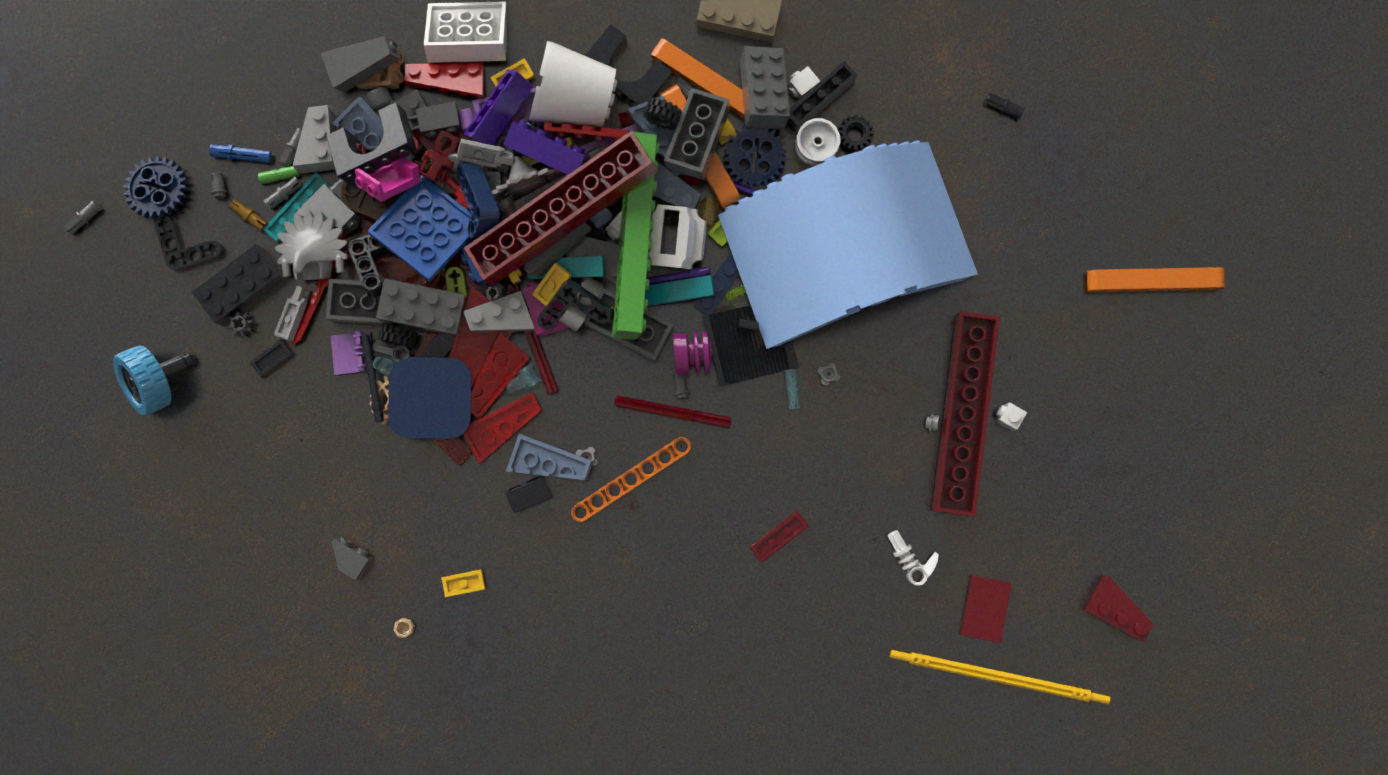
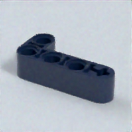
[456,163,500,238]

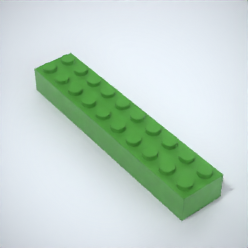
[612,132,660,340]

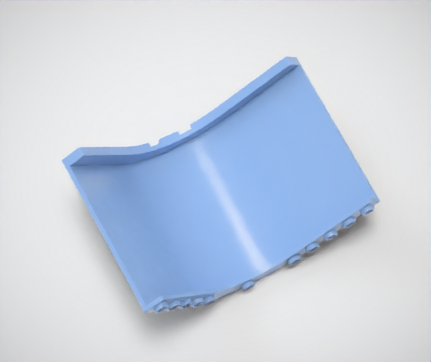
[718,140,978,349]

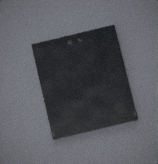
[702,305,799,386]

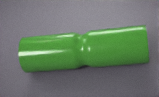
[258,166,300,185]

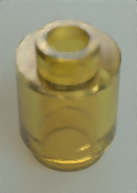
[698,197,719,227]

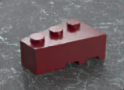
[1084,576,1154,643]

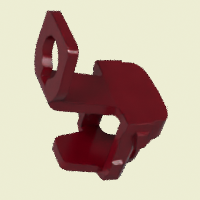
[419,130,458,183]

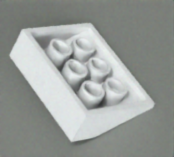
[424,2,507,63]

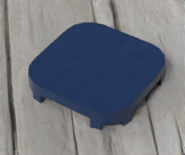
[388,357,471,439]

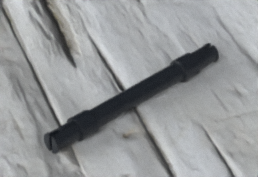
[361,335,384,423]

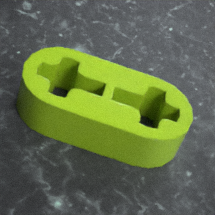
[446,267,468,300]

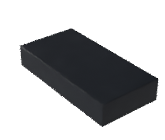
[249,338,295,379]

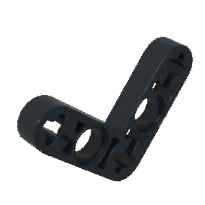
[155,215,224,271]
[538,280,612,330]

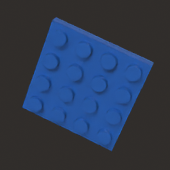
[368,175,472,282]

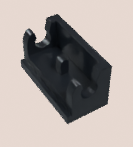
[505,475,551,513]

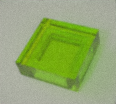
[725,285,746,303]

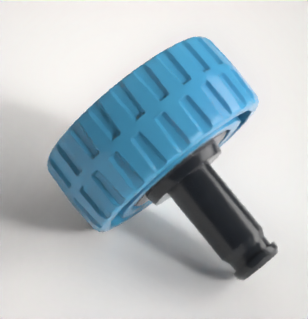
[113,346,194,415]

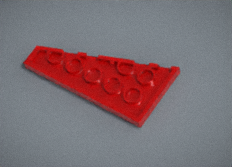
[449,287,513,387]

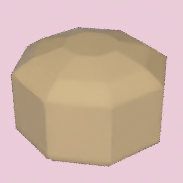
[393,618,415,638]

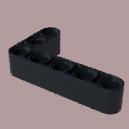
[349,234,392,298]

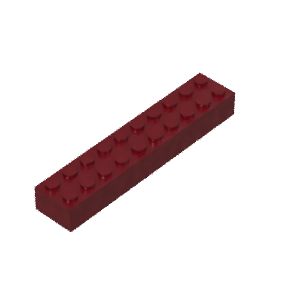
[464,131,659,286]
[932,311,1000,517]

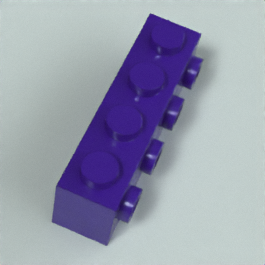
[464,69,533,146]
[503,120,590,175]

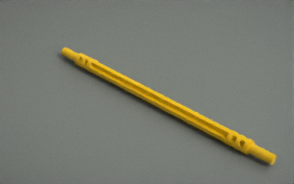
[890,650,1110,704]

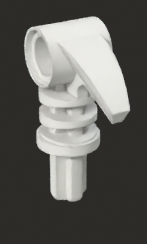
[888,530,939,586]

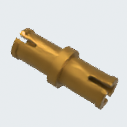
[228,199,269,232]

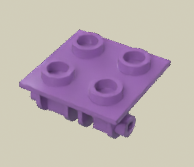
[331,331,371,375]

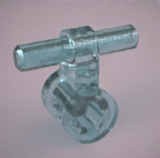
[504,364,543,396]

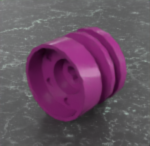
[673,331,712,375]

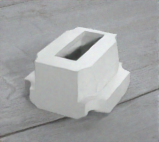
[648,204,707,269]

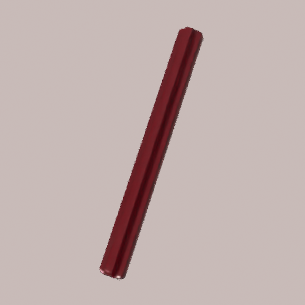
[507,283,558,395]
[614,396,732,428]

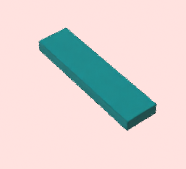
[262,172,331,244]
[527,256,605,279]
[645,275,715,306]

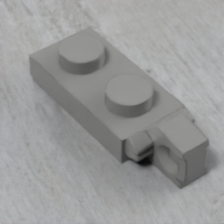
[456,139,514,168]
[274,286,310,342]

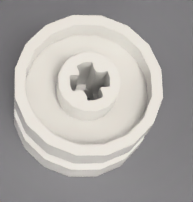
[795,118,840,167]

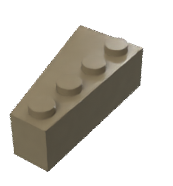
[697,0,782,43]

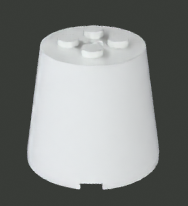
[529,41,617,128]

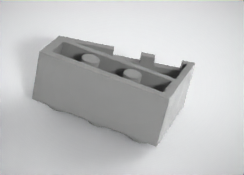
[293,105,335,174]
[463,291,535,332]

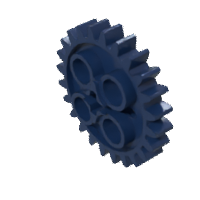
[723,125,787,188]
[123,156,189,220]

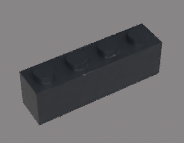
[787,61,857,133]

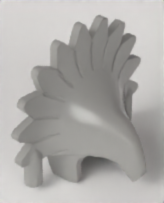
[492,156,563,201]
[275,210,348,281]

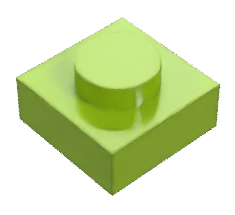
[707,220,728,247]

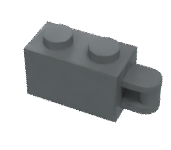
[407,102,462,138]

